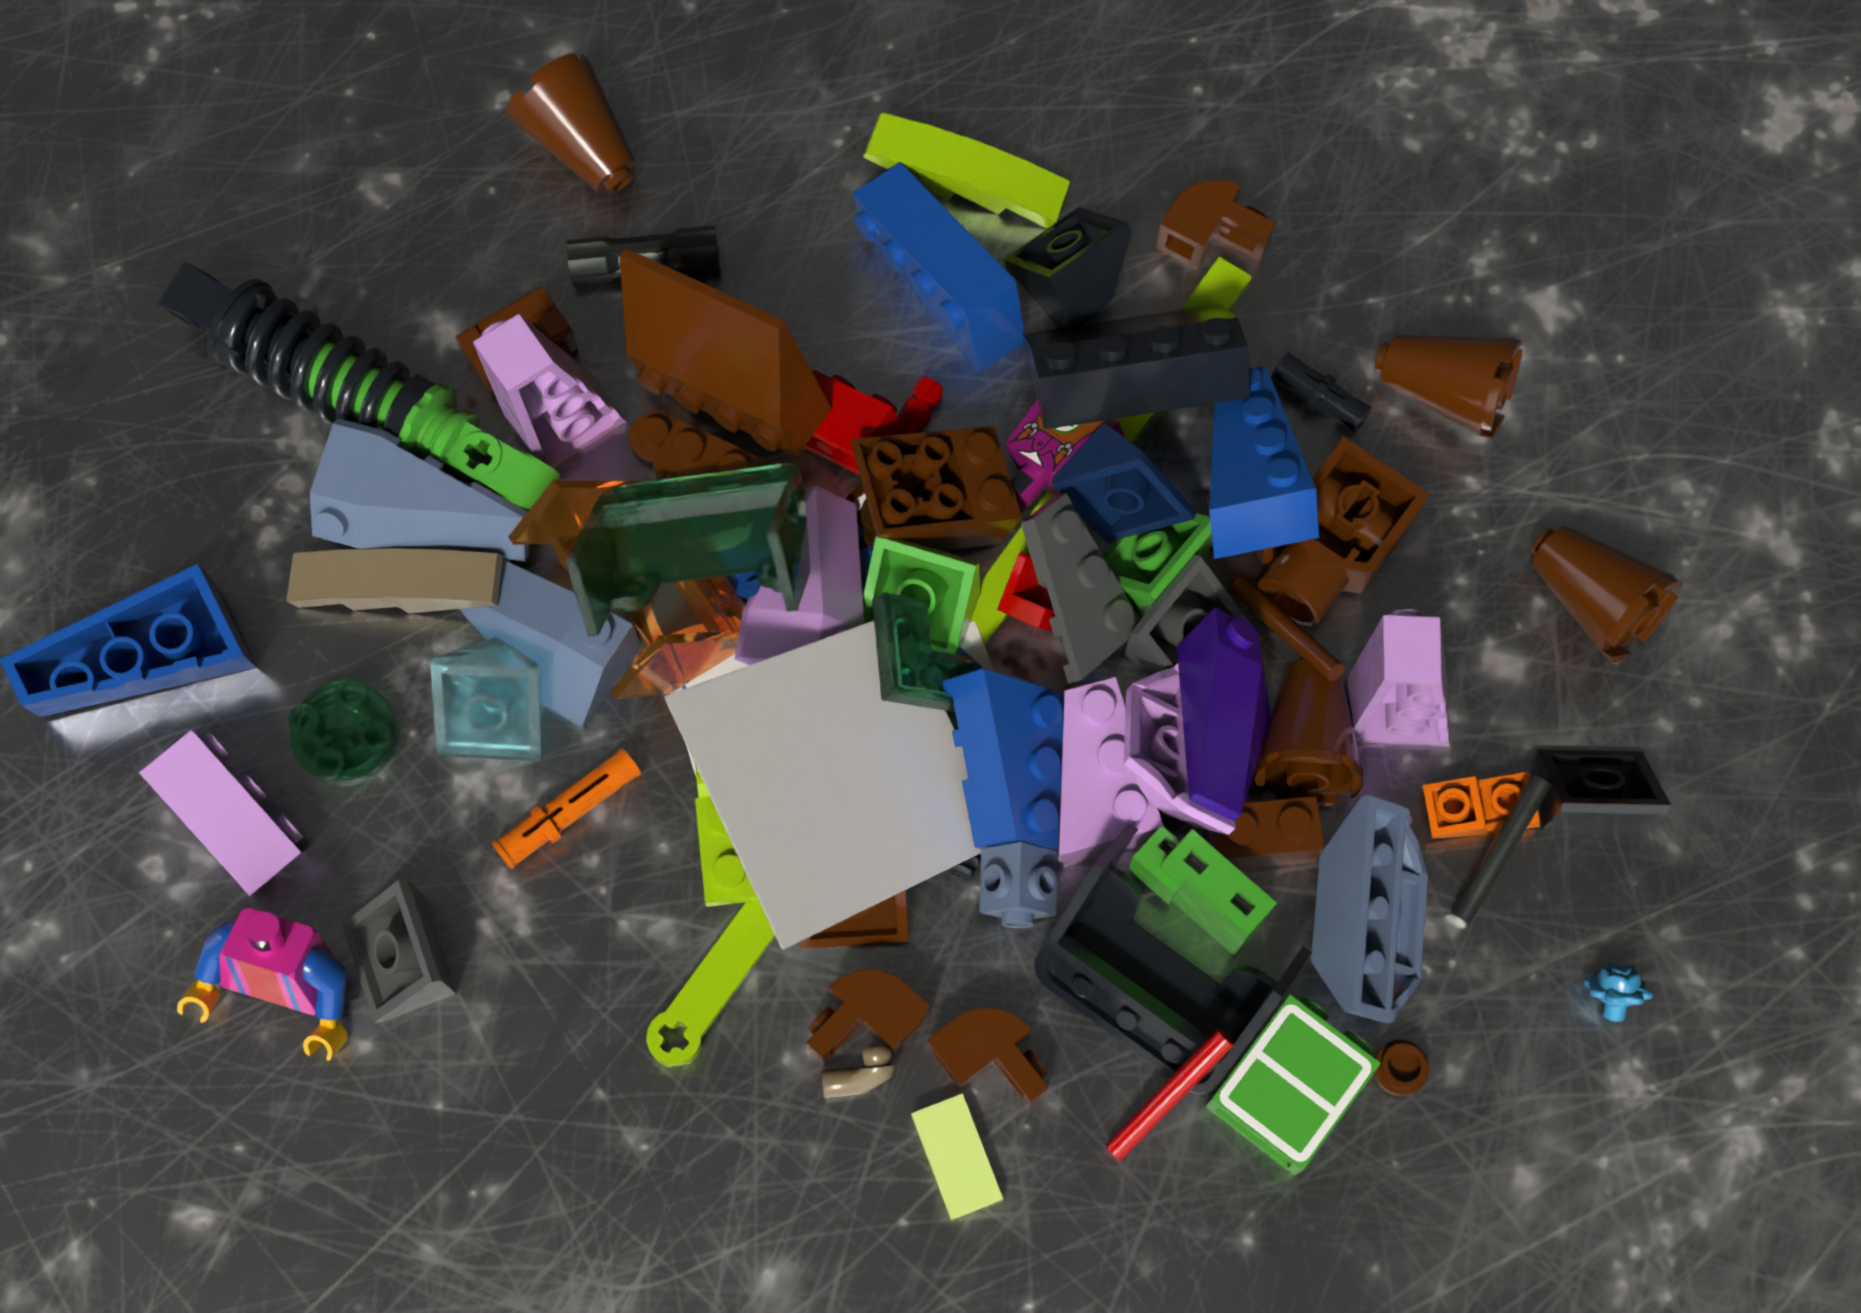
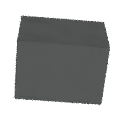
[1124,555,1250,675]
[342,879,456,1024]

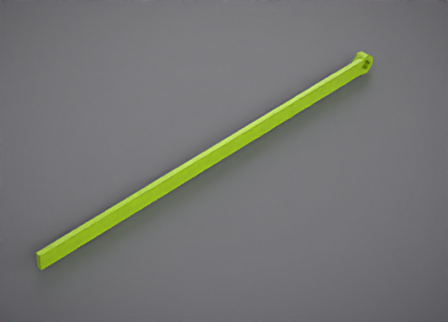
[646,256,1252,1068]

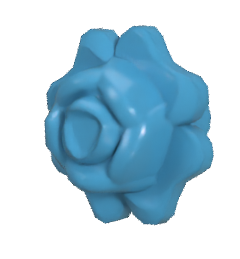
[1583,963,1653,1022]

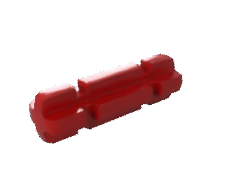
[897,376,943,434]

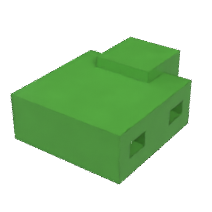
[1128,825,1277,956]

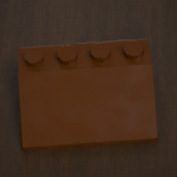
[620,248,832,457]

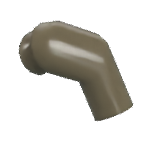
[821,1045,896,1098]

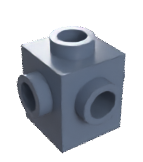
[979,842,1058,928]

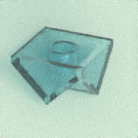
[430,637,543,762]

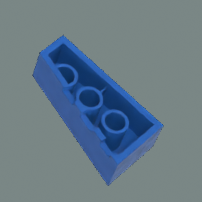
[0,564,257,717]

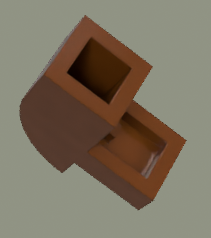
[1156,179,1276,270]
[806,969,931,1065]
[927,1008,1049,1108]

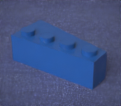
[852,162,1025,373]
[1209,365,1319,559]

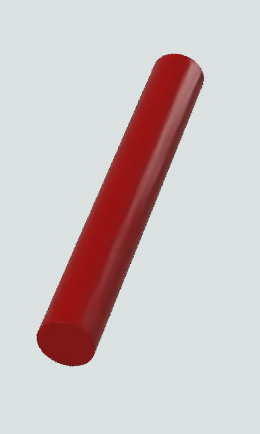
[1106,1028,1235,1160]

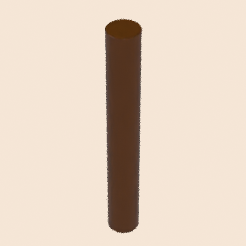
[1230,577,1345,681]

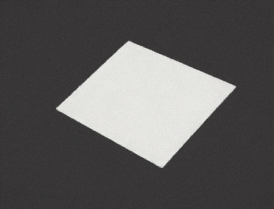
[664,612,981,950]

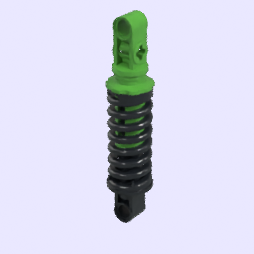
[157,261,561,519]

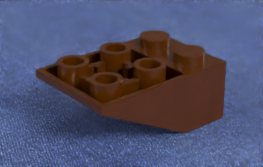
[851,426,1022,549]

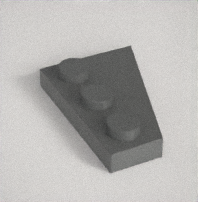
[1021,493,1140,684]

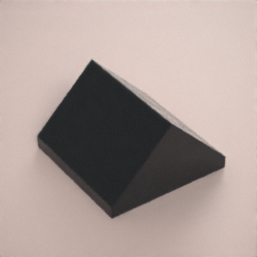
[1536,749,1671,832]

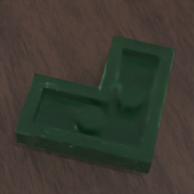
[872,592,974,712]

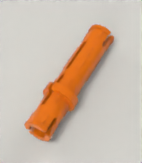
[491,747,641,870]

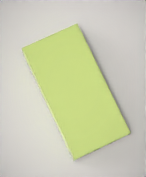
[911,1093,1003,1221]

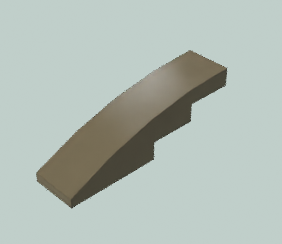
[286,548,503,613]

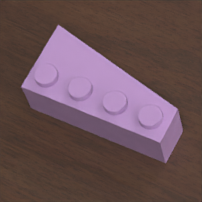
[473,314,626,468]
[1344,609,1450,747]

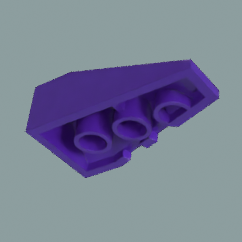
[1177,607,1271,821]

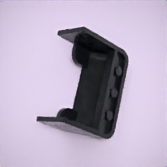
[1034,823,1312,1094]

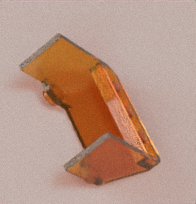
[508,480,746,700]

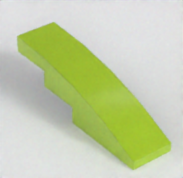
[863,112,1070,229]

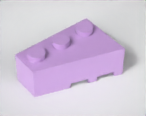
[1057,677,1163,869]
[139,729,304,896]

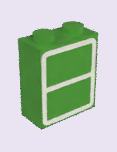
[1205,994,1381,1176]

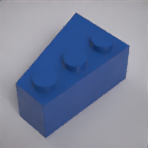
[942,668,1064,850]

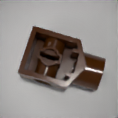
[1258,437,1430,627]

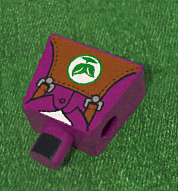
[1006,399,1125,507]

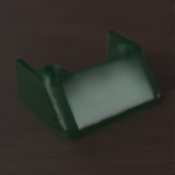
[565,463,811,637]

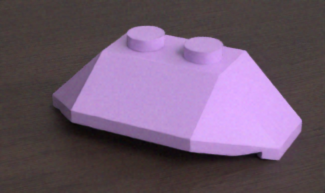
[1124,663,1235,835]

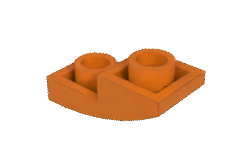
[1422,771,1540,838]

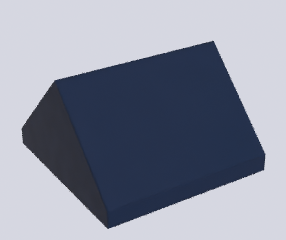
[1052,423,1196,542]

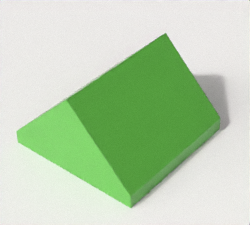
[1103,513,1213,619]
[863,536,981,661]

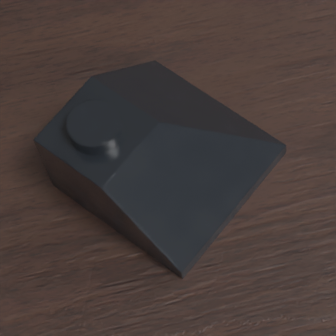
[1003,207,1132,327]

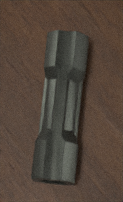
[567,225,720,285]

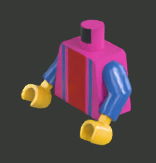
[177,908,348,1061]

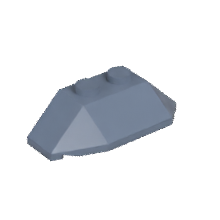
[1311,795,1428,1023]

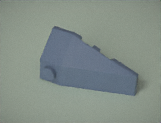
[310,419,529,561]
[459,560,640,730]

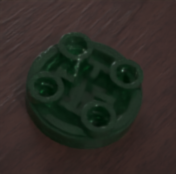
[288,678,399,786]

